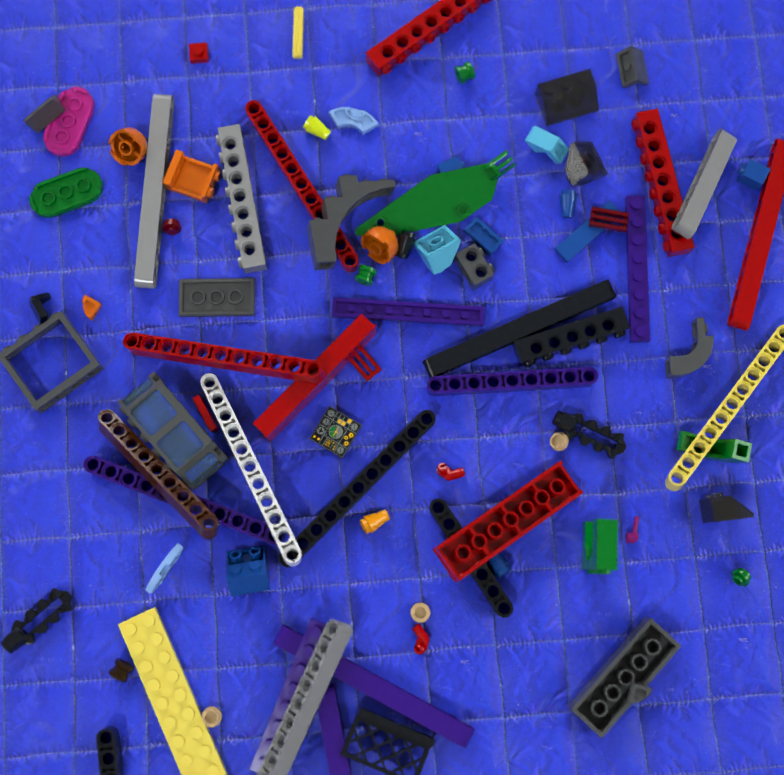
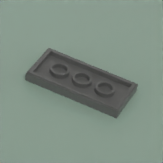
[178,278,255,317]

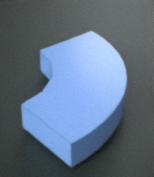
[329,107,379,135]
[145,543,183,594]

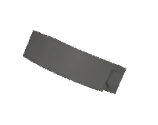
[665,317,714,379]

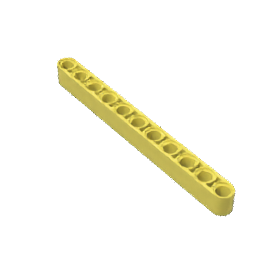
[665,325,784,491]

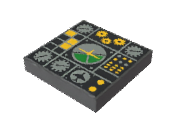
[309,406,362,459]

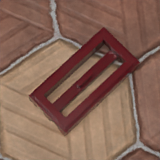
[588,207,629,233]

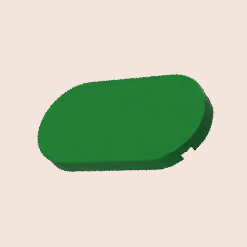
[29,167,103,218]

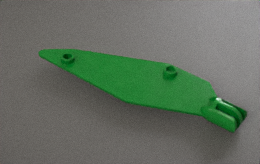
[355,150,516,236]

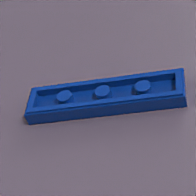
[554,201,619,263]

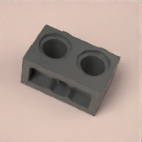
[454,243,495,290]

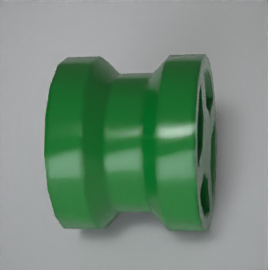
[454,61,475,84]
[354,264,377,286]

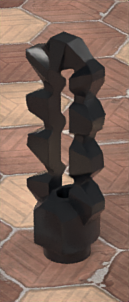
[552,410,626,459]
[1,588,73,654]

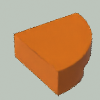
[82,295,102,321]

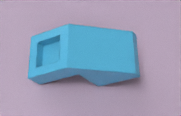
[525,126,569,164]

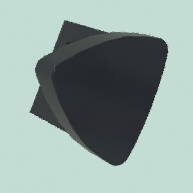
[29,293,52,324]

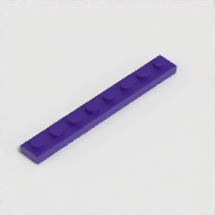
[625,196,650,342]
[332,297,484,327]
[250,618,326,773]

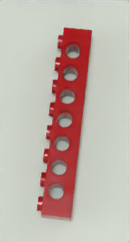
[366,0,491,77]
[631,108,695,257]

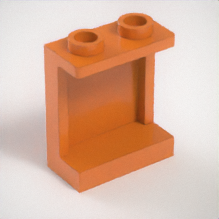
[162,149,221,203]

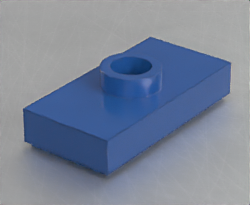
[463,216,504,256]

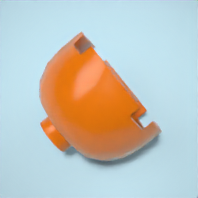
[109,127,148,166]
[361,226,399,264]

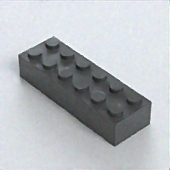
[567,617,681,738]

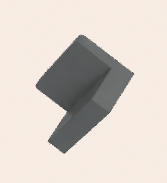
[616,46,649,89]
[24,95,66,133]

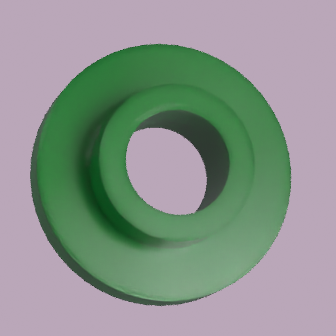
[731,567,751,586]

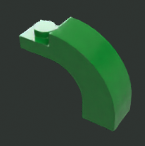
[676,431,752,463]

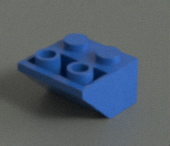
[226,545,270,596]

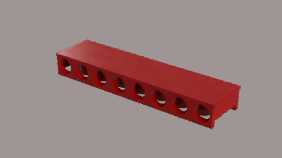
[253,313,377,442]
[432,460,584,583]

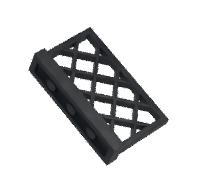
[340,706,435,775]

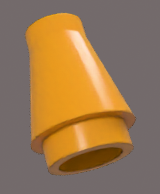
[360,509,390,534]

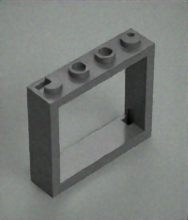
[0,311,105,413]

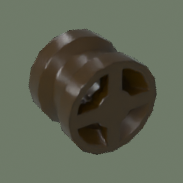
[108,658,134,682]

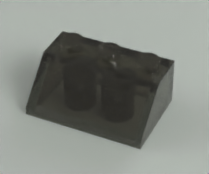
[535,69,599,127]

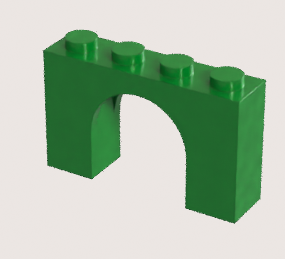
[581,519,618,574]

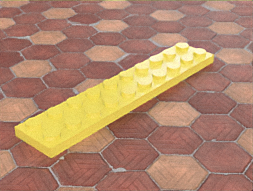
[118,607,228,775]

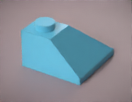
[414,225,461,275]

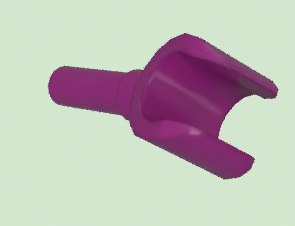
[625,516,640,543]

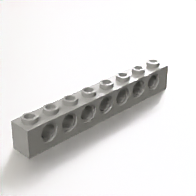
[216,124,268,274]

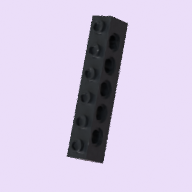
[512,307,630,367]

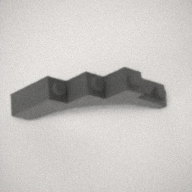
[306,174,396,270]

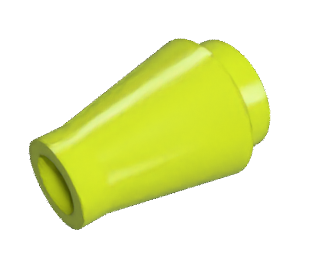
[303,115,331,140]

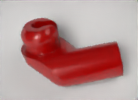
[437,463,465,481]
[412,623,430,655]

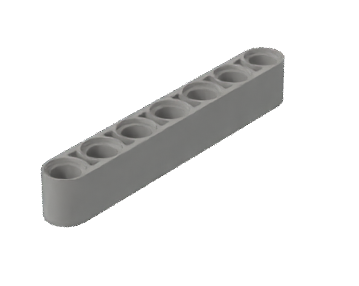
[671,129,737,240]

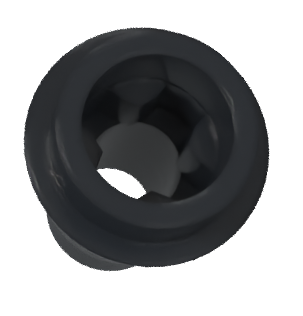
[396,230,416,259]

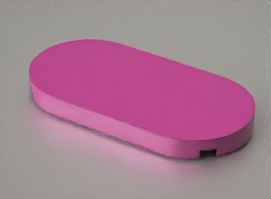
[43,87,95,157]

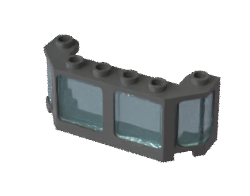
[118,371,230,490]

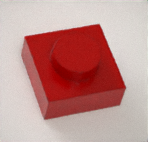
[189,42,209,64]

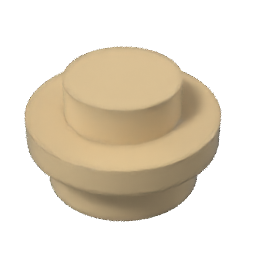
[550,432,569,451]
[410,602,430,623]
[202,706,222,728]

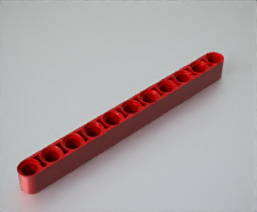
[245,100,359,273]
[727,138,784,331]
[123,333,326,384]

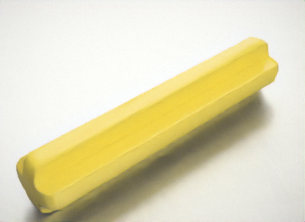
[292,6,304,59]

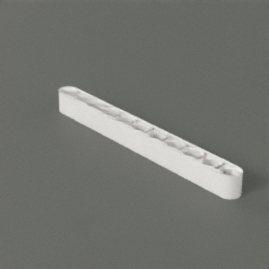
[200,373,302,566]

